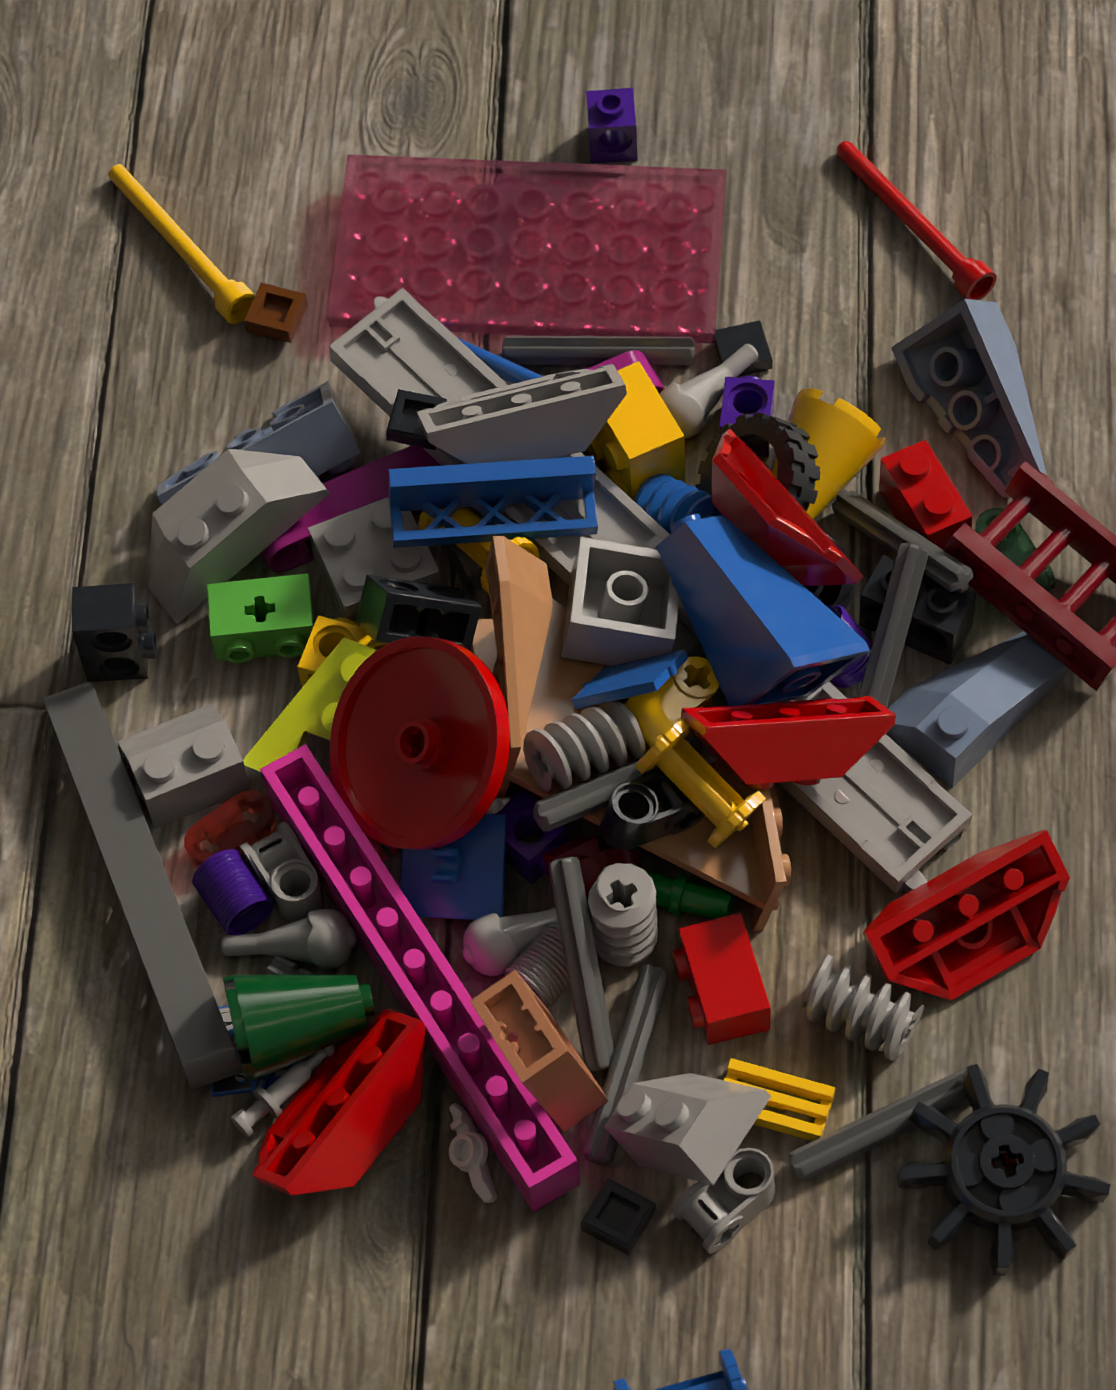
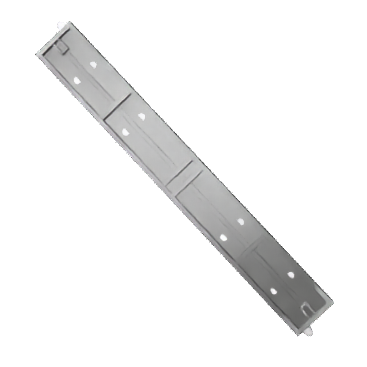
[329,288,973,894]

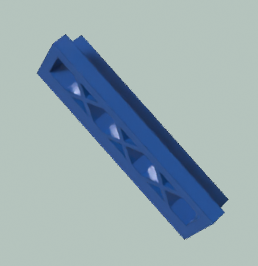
[388,456,598,548]

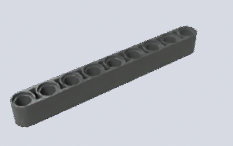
[42,681,242,1091]

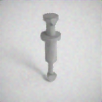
[230,1044,335,1138]

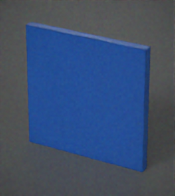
[400,814,508,920]

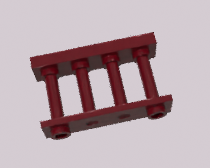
[944,461,1116,691]

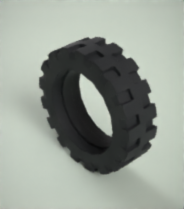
[696,412,820,515]

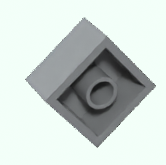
[308,497,441,622]
[561,537,679,666]

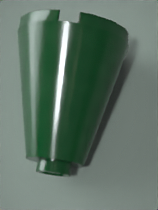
[222,975,375,1083]

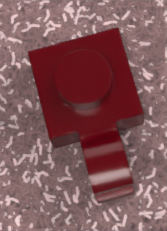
[542,834,641,897]

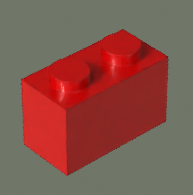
[879,439,973,550]
[672,913,771,1045]

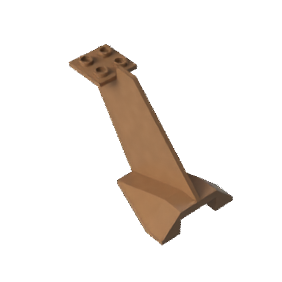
[471,536,791,931]

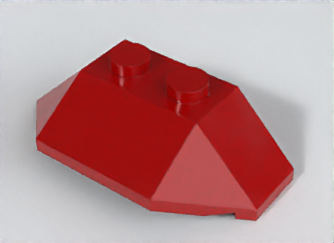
[712,428,864,586]
[681,696,896,789]
[862,830,1070,1000]
[253,1008,426,1195]

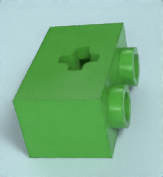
[207,573,315,663]

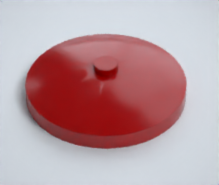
[330,636,510,850]

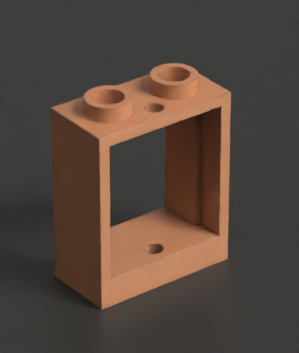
[470,970,609,1132]

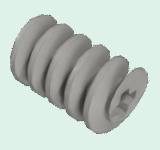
[523,700,646,792]
[588,863,658,967]
[802,954,924,1061]

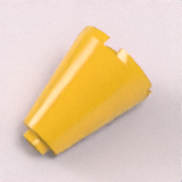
[772,388,886,520]

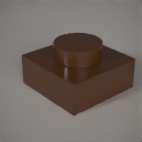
[244,282,308,343]

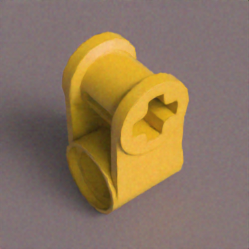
[624,656,719,747]

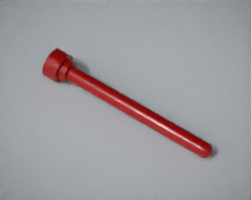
[836,141,997,300]

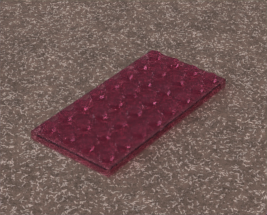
[327,154,727,344]

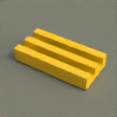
[724,1058,836,1141]

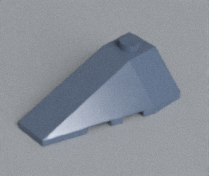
[891,299,1047,498]
[157,381,361,505]
[886,631,1070,788]

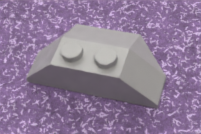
[417,364,627,464]
[148,449,330,624]

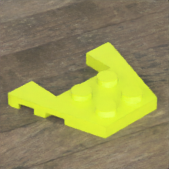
[243,637,377,772]

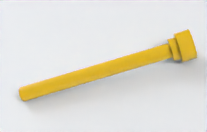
[108,164,255,324]

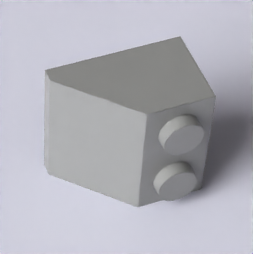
[117,704,251,829]
[604,1073,771,1185]

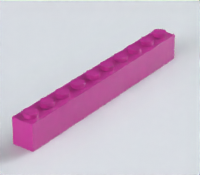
[260,744,580,1212]

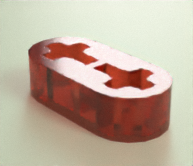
[184,790,276,869]

